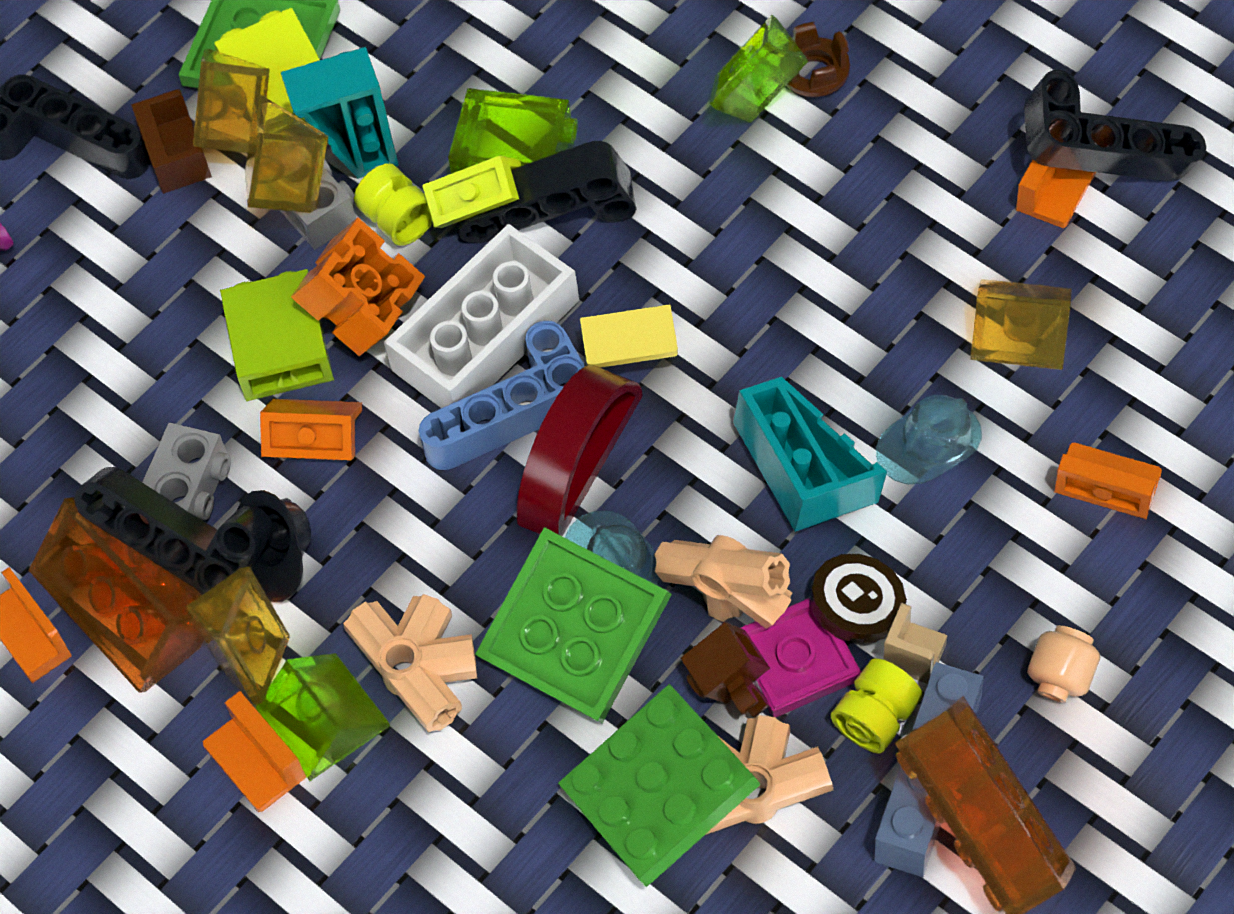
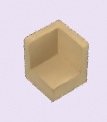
[884,603,947,684]

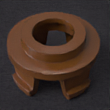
[779,22,850,97]

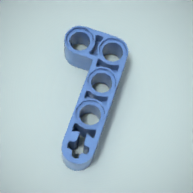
[419,321,585,470]

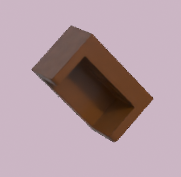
[131,89,212,194]

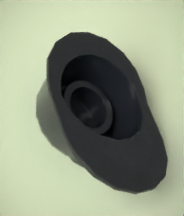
[237,490,311,602]

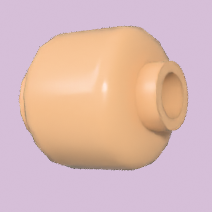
[1027,625,1100,703]

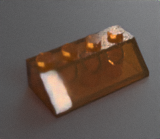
[28,497,219,693]
[895,696,1077,914]

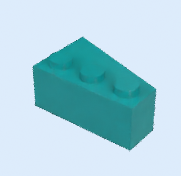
[280,47,399,178]
[733,377,888,532]

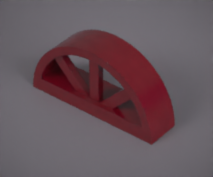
[517,365,643,536]

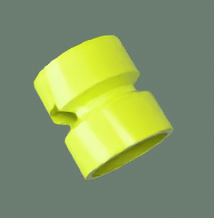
[354,164,433,246]
[831,658,923,753]

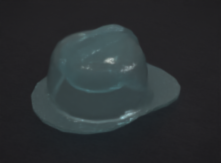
[876,395,982,485]
[565,510,659,585]

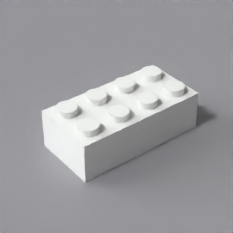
[384,224,579,408]

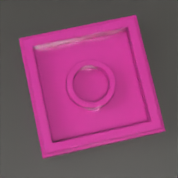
[741,597,861,718]

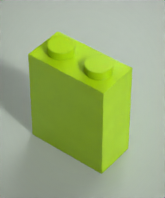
[220,269,334,402]

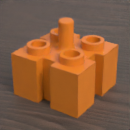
[291,217,426,356]

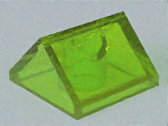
[709,15,809,122]
[255,653,390,782]

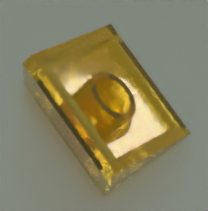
[193,49,270,154]
[245,95,328,213]
[970,279,1072,370]
[184,567,290,705]

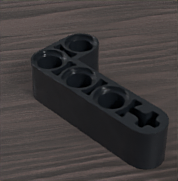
[1024,70,1207,181]
[0,74,150,179]
[457,141,636,243]
[74,467,272,599]

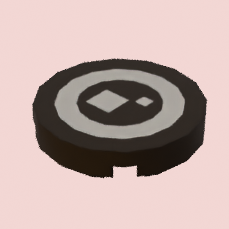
[810,553,907,643]

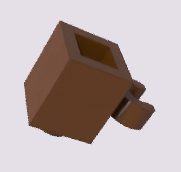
[681,622,770,718]

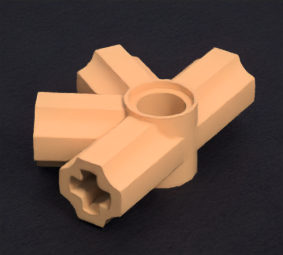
[655,535,792,629]
[343,594,477,733]
[705,715,833,835]

